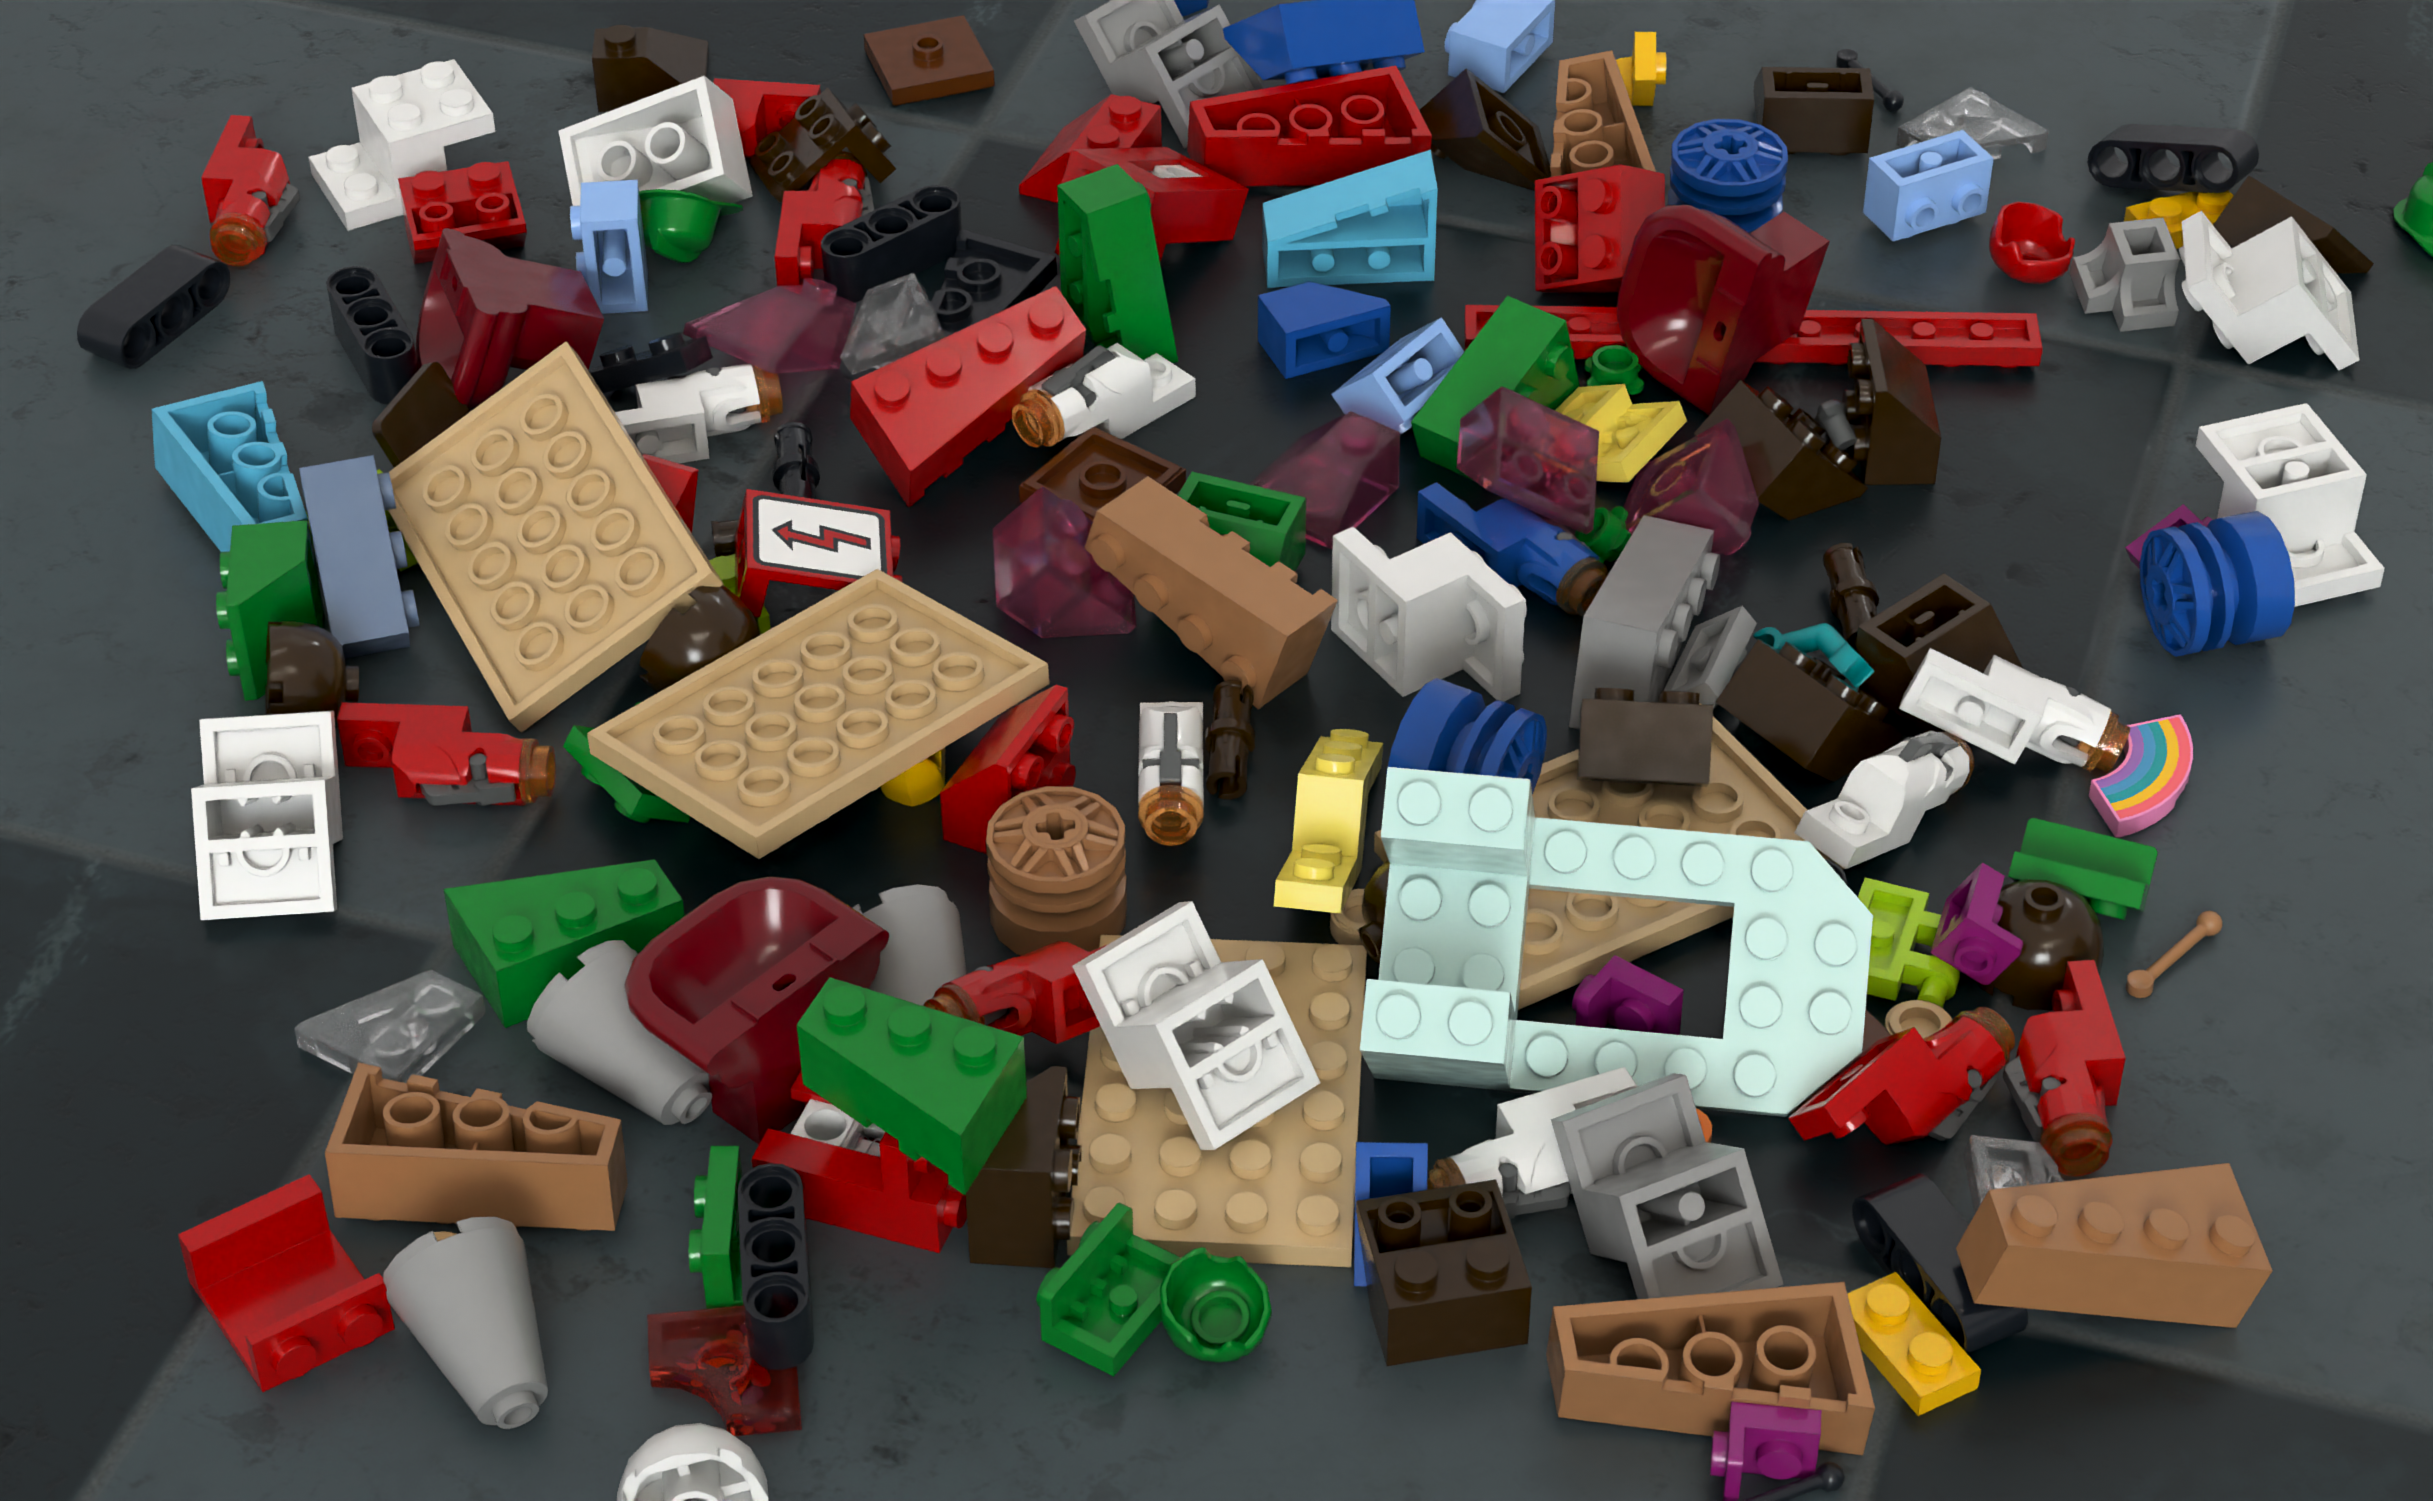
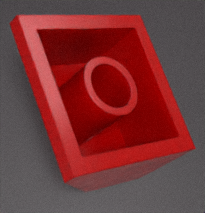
[1019,94,1162,203]

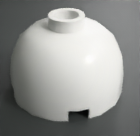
[617,1423,769,1501]

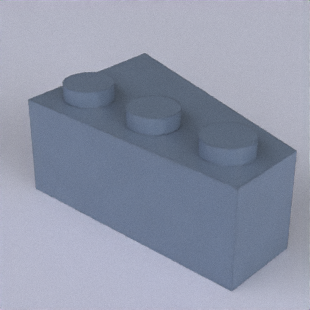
[299,455,420,659]

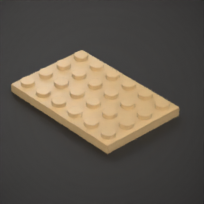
[388,341,723,733]
[587,569,1050,859]
[1374,703,1845,1010]
[1067,935,1367,1267]

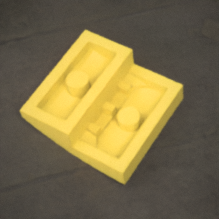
[1519,384,1687,482]

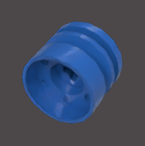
[1667,119,1788,233]
[2140,511,2295,657]
[1386,678,1547,795]

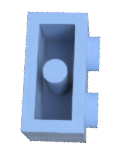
[1444,0,1555,93]
[1863,130,1994,241]
[570,180,648,314]
[1331,317,1464,442]

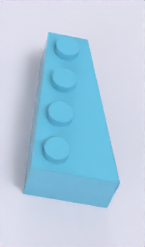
[152,381,308,552]

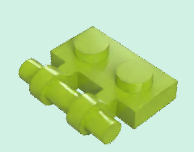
[1858,878,1960,1008]

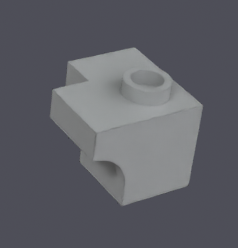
[2069,217,2180,332]

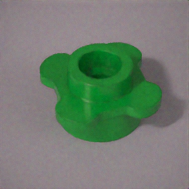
[1585,345,1644,395]
[1574,506,1631,569]

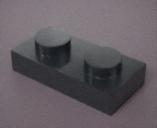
[589,332,713,393]

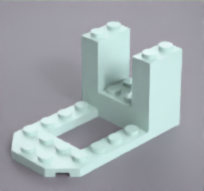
[1360,767,1873,1117]

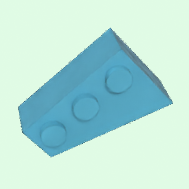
[1262,150,1438,288]

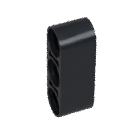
[2087,124,2259,193]
[821,185,962,303]
[77,245,230,369]
[326,266,418,404]
[738,1163,814,1370]
[1852,1173,2028,1353]

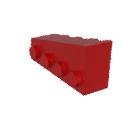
[1187,65,1432,186]
[850,286,1086,508]

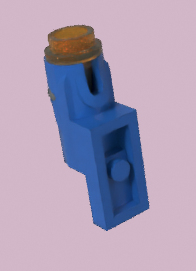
[1416,482,1608,617]

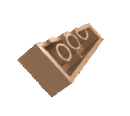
[1550,50,1656,177]
[1084,476,1338,709]
[325,1062,628,1231]
[1956,1163,2273,1328]
[1546,1282,1875,1455]

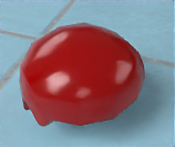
[1989,201,2075,285]

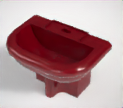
[1616,205,1830,415]
[416,228,604,411]
[624,877,889,1145]

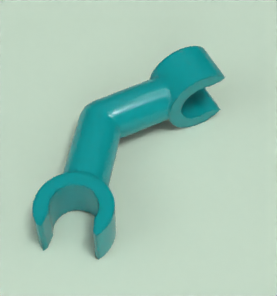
[1753,623,1875,689]

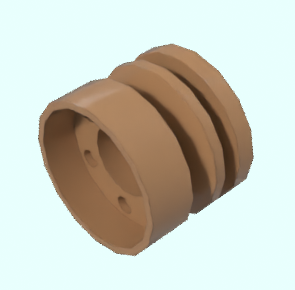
[986,786,1127,956]

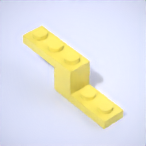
[1274,729,1383,914]

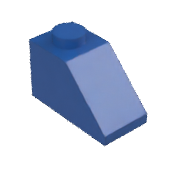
[1258,282,1391,379]

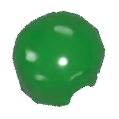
[1160,1247,1272,1362]

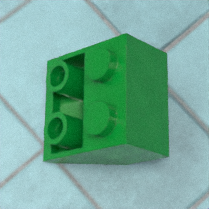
[1178,472,1306,572]
[216,520,325,701]

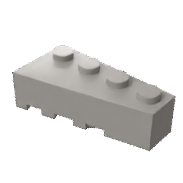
[1569,515,1720,730]

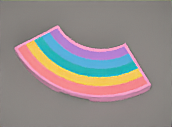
[2089,714,2193,838]

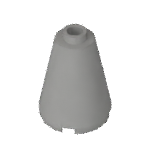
[853,884,967,1013]
[527,940,712,1125]
[383,1217,548,1429]

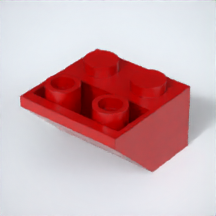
[398,161,527,264]
[1535,164,1665,292]
[940,684,1076,854]

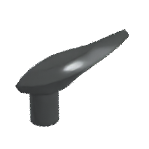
[1815,399,1858,450]

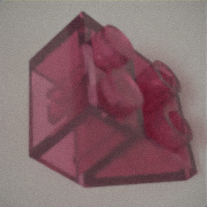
[1457,386,1599,535]
[993,486,1137,638]

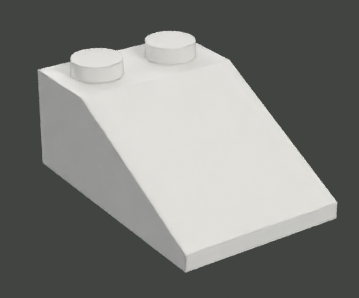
[559,76,753,206]

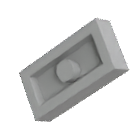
[1664,605,1757,709]

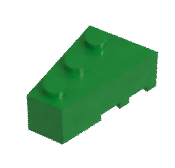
[1057,164,1178,363]
[1411,295,1580,483]
[443,859,685,1028]
[797,977,1027,1195]

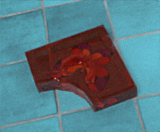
[647,1305,802,1436]

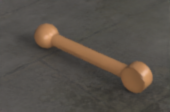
[2126,910,2223,998]

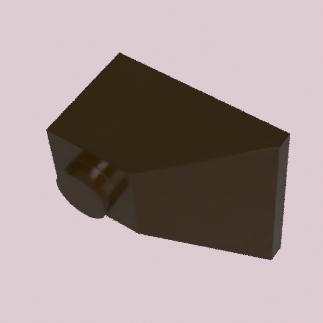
[592,25,709,112]
[1420,68,1551,191]
[2213,176,2374,274]

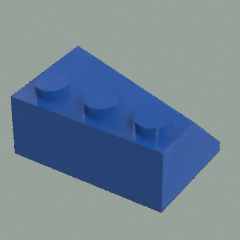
[1223,0,1425,85]

